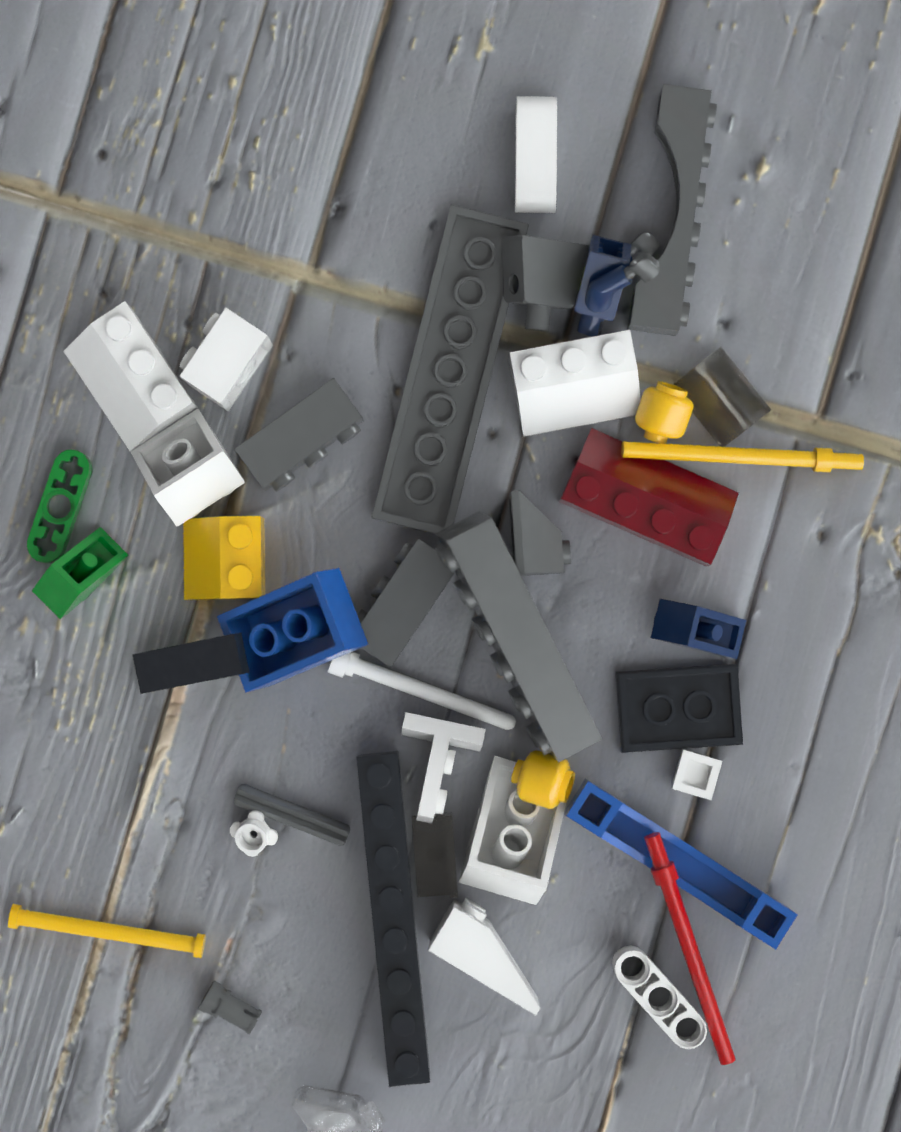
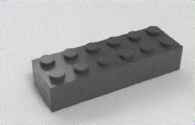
[435,511,602,762]

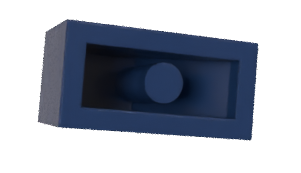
[650,598,746,659]

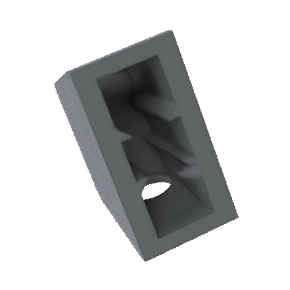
[502,235,589,331]

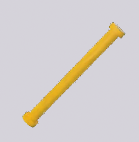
[8,904,206,959]

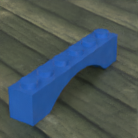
[564,778,798,950]

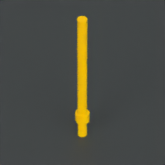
[621,441,864,472]

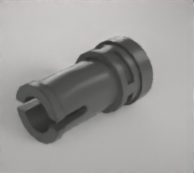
[198,981,262,1034]

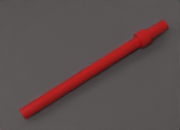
[644,832,736,1065]

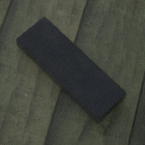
[132,632,249,694]

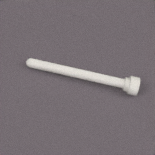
[328,651,516,730]

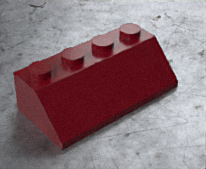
[559,428,739,567]

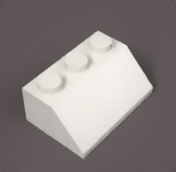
[63,301,198,452]
[508,330,641,437]

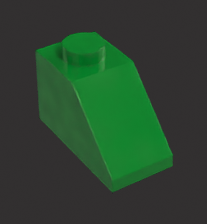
[32,527,128,619]

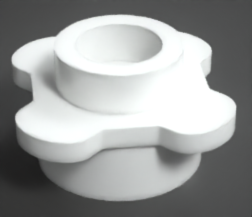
[230,810,278,857]

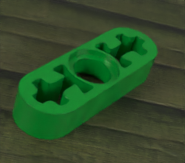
[27,450,92,563]

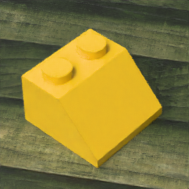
[183,516,265,600]

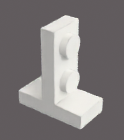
[401,712,486,824]

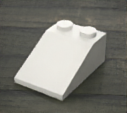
[458,756,566,905]
[428,898,540,1015]

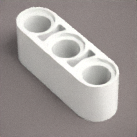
[515,96,557,213]
[612,945,707,1049]

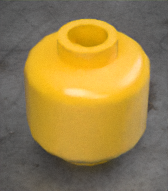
[635,381,694,444]
[511,750,575,809]

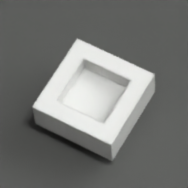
[671,749,723,800]

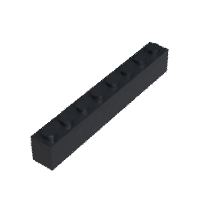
[356,751,430,1087]

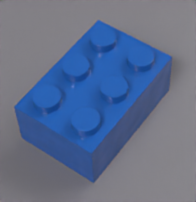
[217,568,369,693]

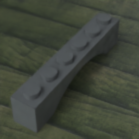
[628,84,717,336]

